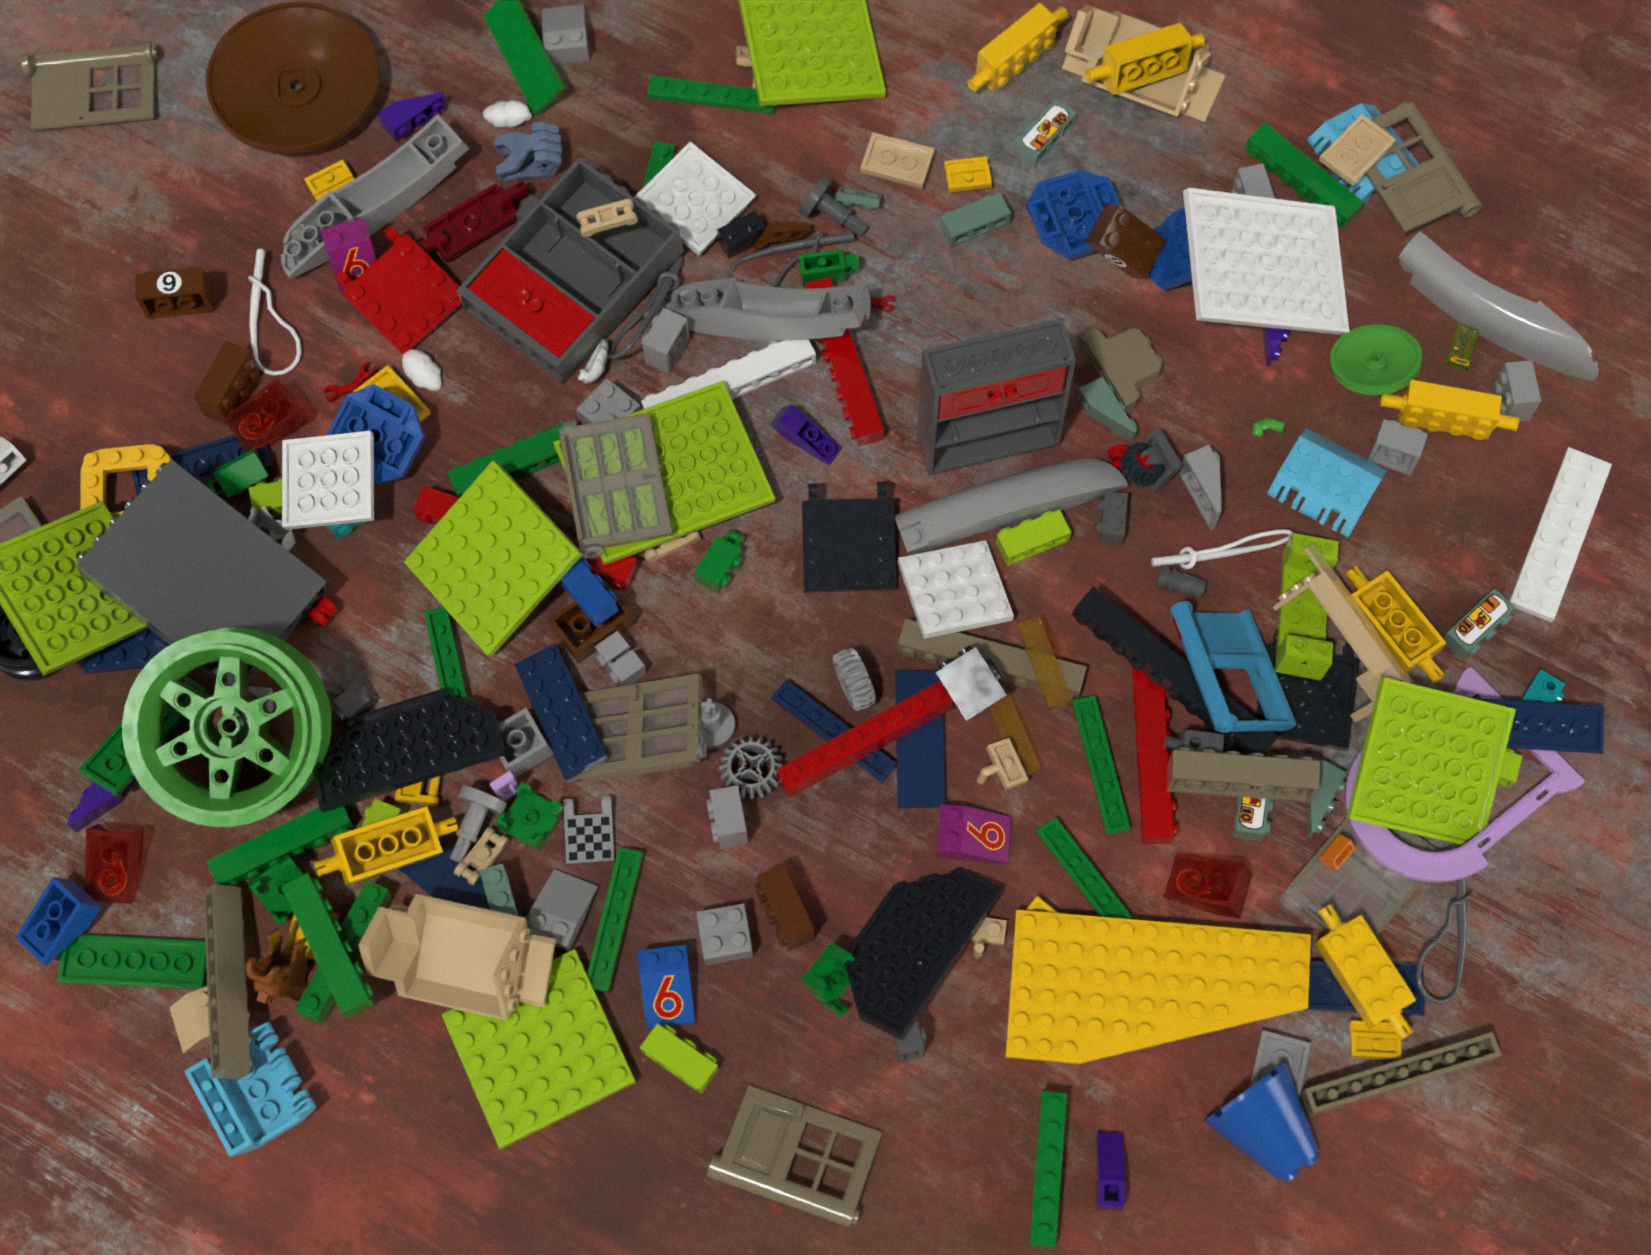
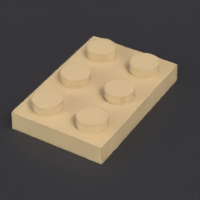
[1319,114,1396,186]
[860,132,935,189]

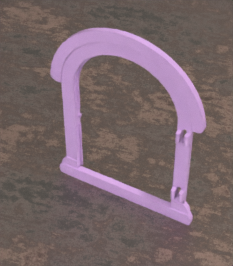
[1345,667,1585,883]

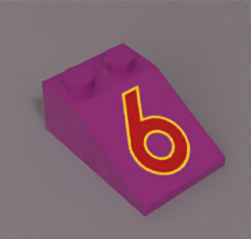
[320,216,376,292]
[937,804,1011,864]

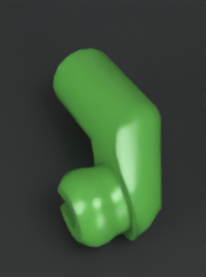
[1251,418,1285,437]

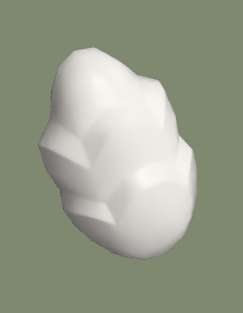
[483,100,531,127]
[578,339,609,383]
[402,350,442,391]

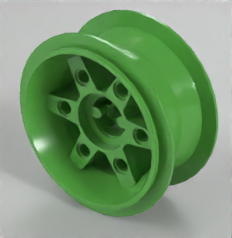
[122,628,332,827]

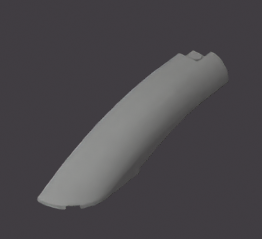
[281,114,469,279]
[1398,231,1599,382]
[644,277,871,340]
[894,458,1128,556]

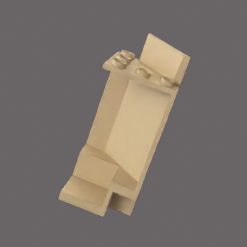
[1062,5,1227,122]
[1273,544,1413,723]
[359,894,556,1021]

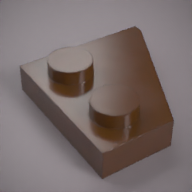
[753,221,811,252]

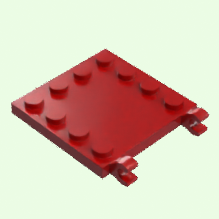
[335,226,462,355]

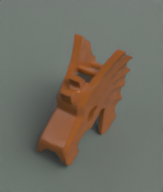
[246,928,309,1004]

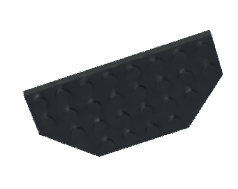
[313,689,507,813]
[844,869,1002,1040]

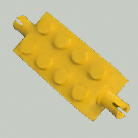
[967,3,1069,92]
[1085,23,1205,95]
[1380,380,1519,440]
[1345,566,1446,684]
[314,806,458,886]
[1315,904,1416,1040]

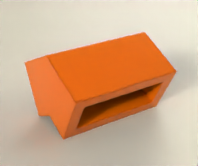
[1318,834,1355,870]

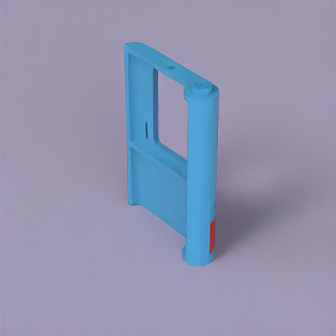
[1169,601,1297,733]

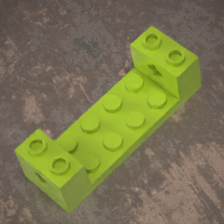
[1275,533,1339,680]

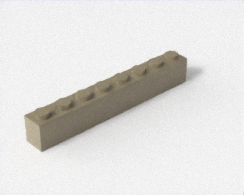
[897,618,1087,700]
[203,884,252,1080]
[1300,1032,1502,1118]

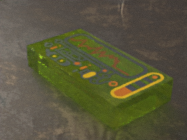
[1446,323,1480,371]

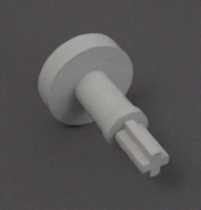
[697,698,735,750]
[450,785,507,863]

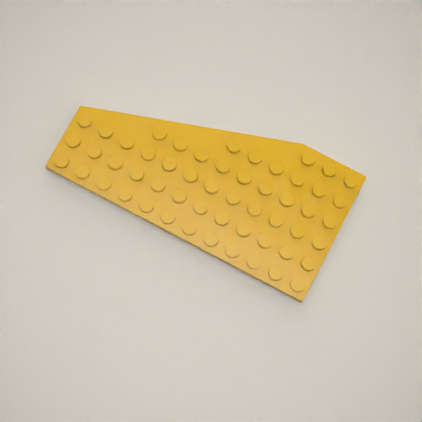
[1005,910,1311,1064]

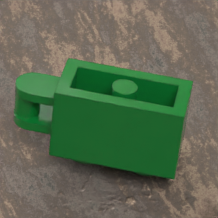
[799,249,860,287]
[203,448,269,497]
[694,529,745,594]

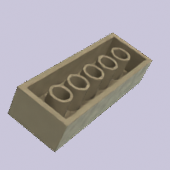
[1167,747,1320,803]

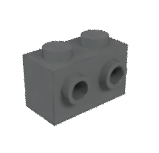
[1096,491,1128,546]
[892,1020,926,1063]

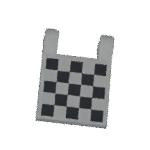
[563,796,615,864]

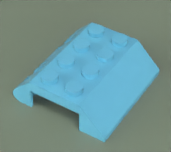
[1307,103,1419,203]
[1267,428,1387,538]
[184,1022,316,1157]

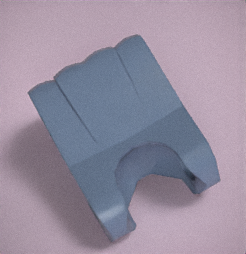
[494,122,562,182]

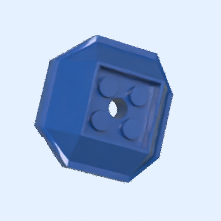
[1026,170,1121,260]
[1148,207,1192,290]
[326,384,426,486]

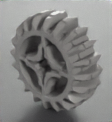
[832,648,876,711]
[719,736,783,800]

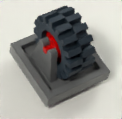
[1119,428,1183,492]

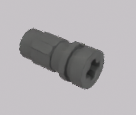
[1155,565,1206,598]

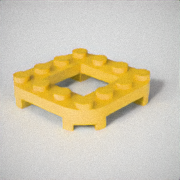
[80,444,172,518]

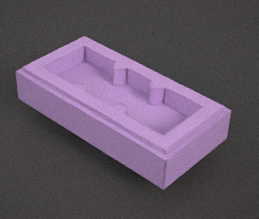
[490,770,518,802]

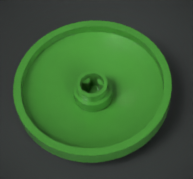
[1330,324,1422,395]

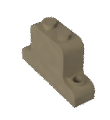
[1080,328,1163,414]

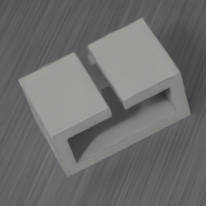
[595,631,646,686]

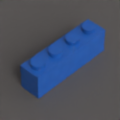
[559,558,619,627]

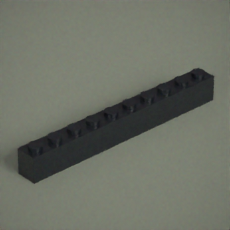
[1072,586,1278,756]

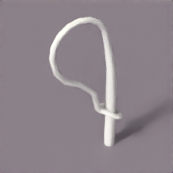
[248,249,301,376]
[1151,529,1293,570]

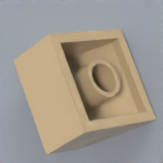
[170,986,210,1054]

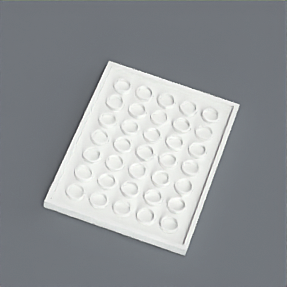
[1183,188,1349,335]

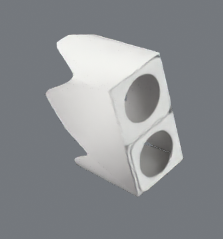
[248,506,295,551]

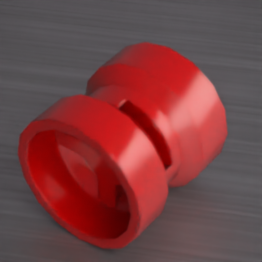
[1107,444,1129,474]
[306,595,339,628]

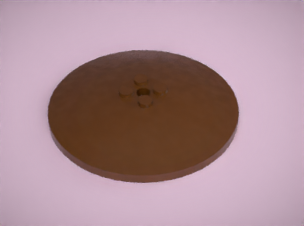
[206,2,379,154]

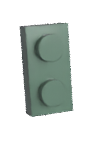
[836,187,882,209]

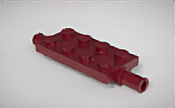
[417,180,529,263]

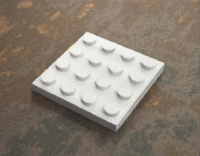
[634,142,756,256]
[282,431,374,530]
[898,540,1014,639]

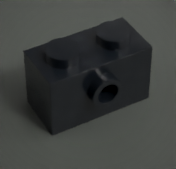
[717,211,766,259]

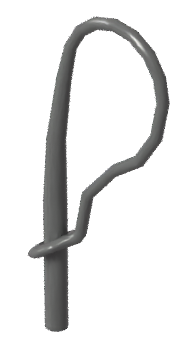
[727,231,854,287]
[608,256,683,359]
[1416,878,1472,1004]

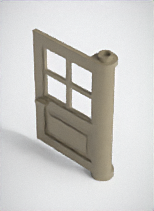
[21,42,158,130]
[1340,102,1482,233]
[707,1085,882,1228]

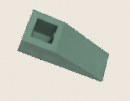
[1077,377,1137,442]
[1307,759,1347,839]

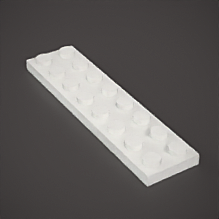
[1509,447,1612,623]

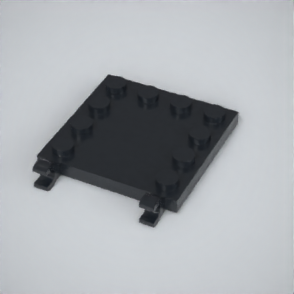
[802,482,897,593]
[1255,629,1360,751]

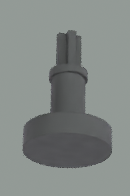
[798,175,868,237]

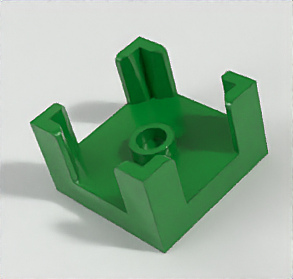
[495,782,564,852]
[248,854,303,926]
[800,942,854,1017]

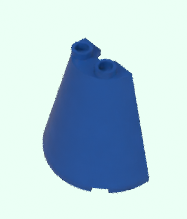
[1204,1062,1320,1182]

